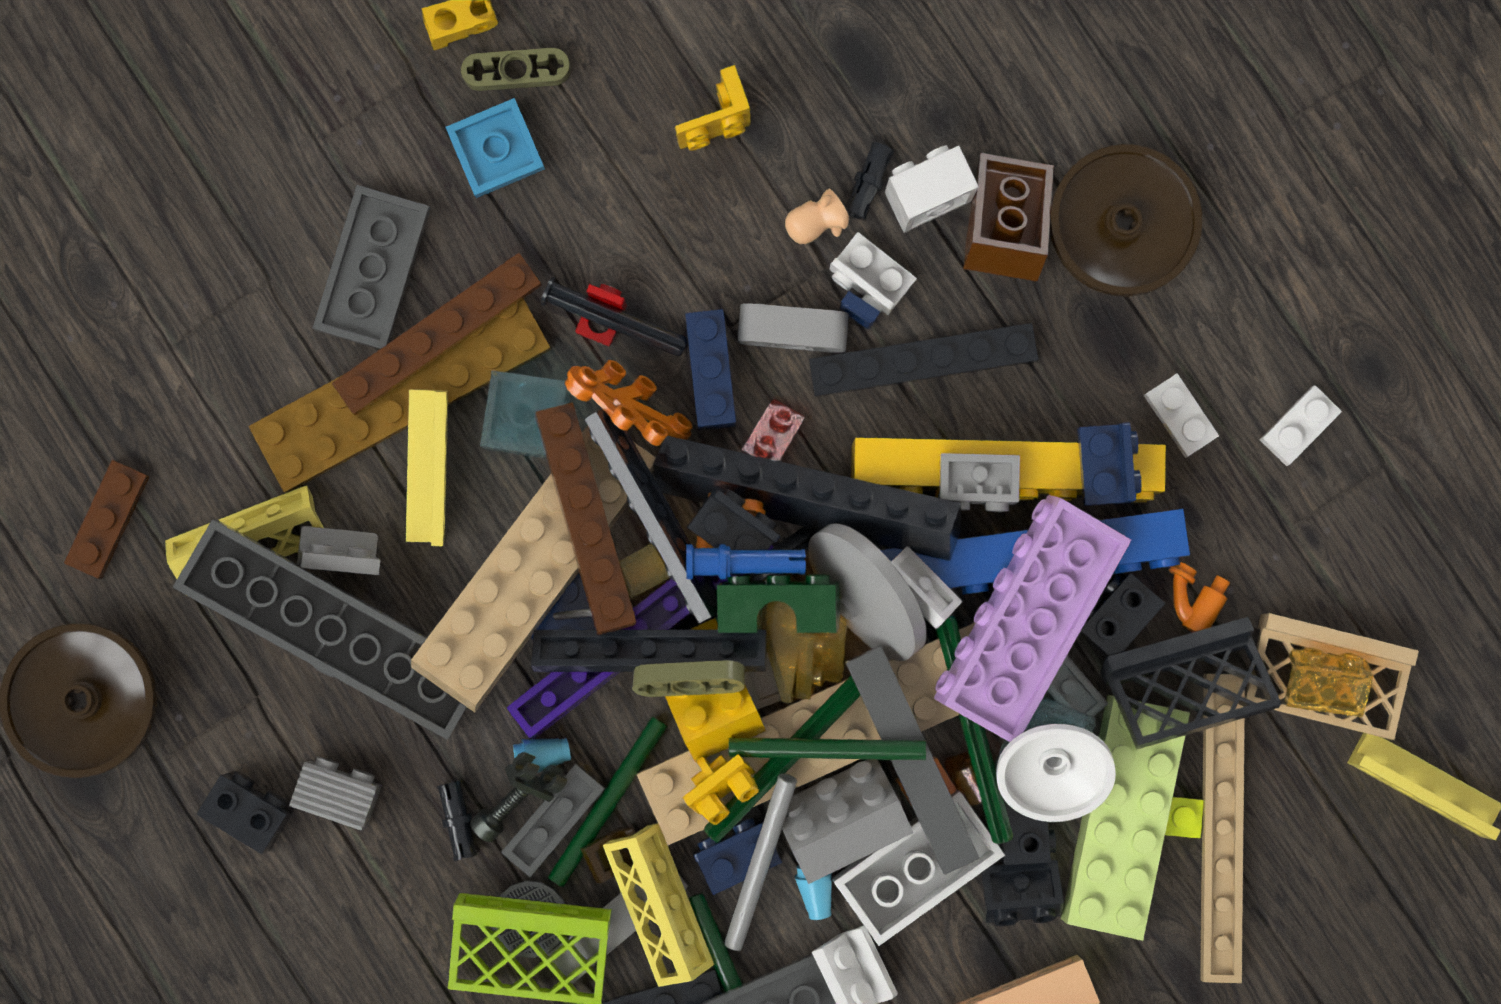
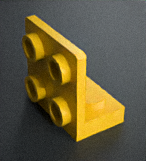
[675,65,750,151]

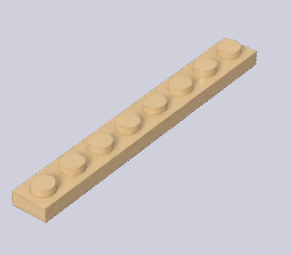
[1200,674,1245,983]

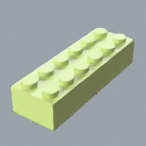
[1061,695,1190,941]

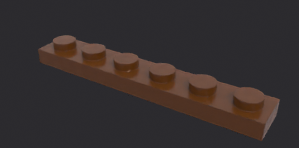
[332,253,542,416]
[535,402,636,635]

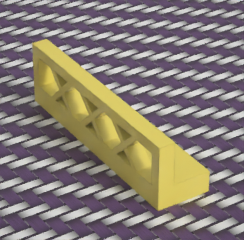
[406,389,448,546]
[165,485,324,579]
[1347,733,1501,840]
[603,823,714,987]

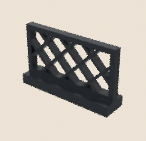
[1100,617,1282,750]

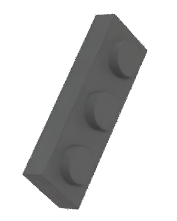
[501,763,605,877]

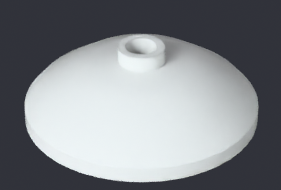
[996,724,1116,822]

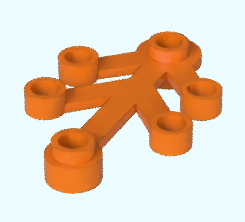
[565,360,693,446]

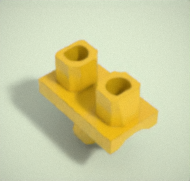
[682,754,759,825]

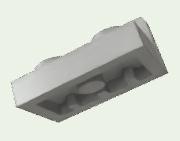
[938,453,1020,511]
[297,526,380,575]

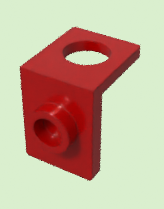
[575,284,627,347]

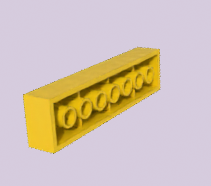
[851,438,1166,503]

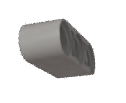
[737,303,849,353]

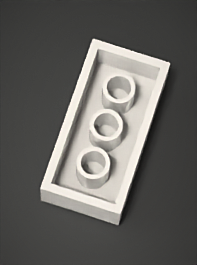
[832,789,1005,946]

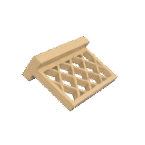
[1245,613,1419,740]

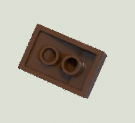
[963,153,1054,281]

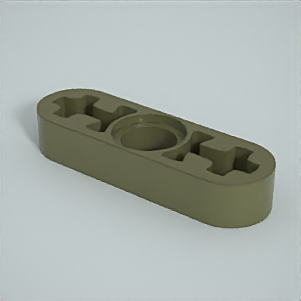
[461,48,571,91]
[632,660,745,697]

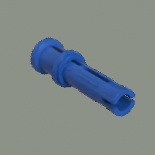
[686,544,806,579]

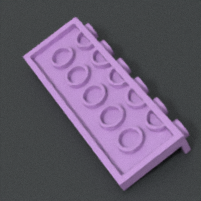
[934,495,1131,742]

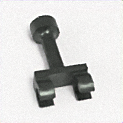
[470,752,567,842]

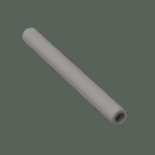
[724,774,797,951]

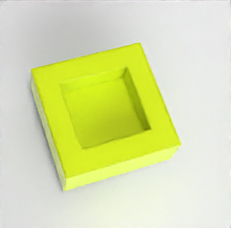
[1165,797,1204,838]

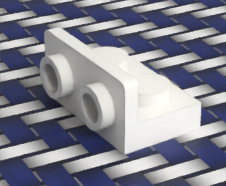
[829,232,917,315]
[812,926,898,1004]

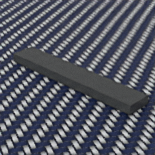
[845,645,980,875]

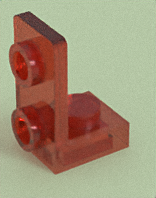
[741,399,805,461]

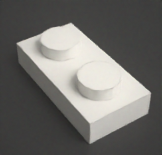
[1144,373,1219,458]
[1259,385,1342,466]
[891,546,963,628]

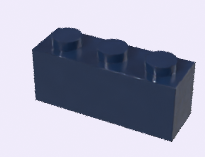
[685,309,736,431]

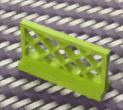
[448,893,612,1004]

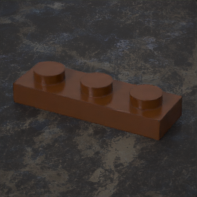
[64,460,150,579]

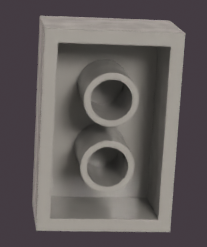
[782,759,914,884]

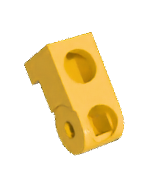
[421,0,498,51]

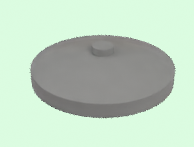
[808,524,926,661]

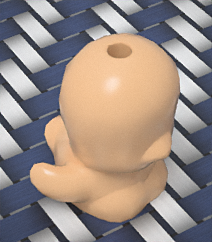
[785,188,850,244]

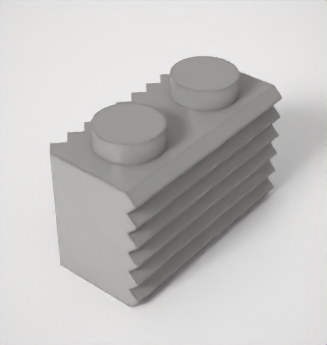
[289,756,382,831]

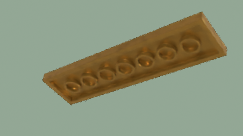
[248,299,552,493]

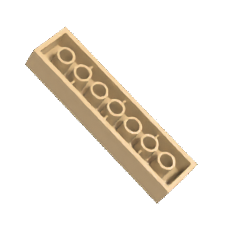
[411,425,656,713]

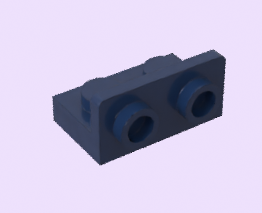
[1077,422,1142,506]
[693,817,782,895]

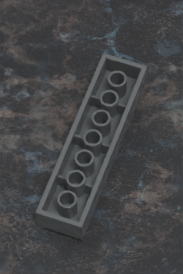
[173,519,466,740]

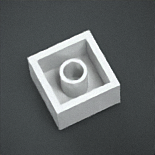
[885,145,979,233]

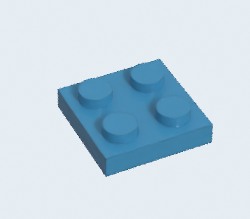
[445,98,545,198]

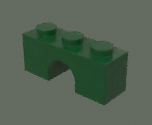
[717,574,840,633]

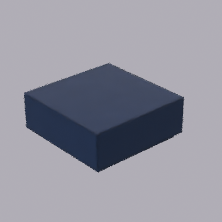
[839,291,880,329]

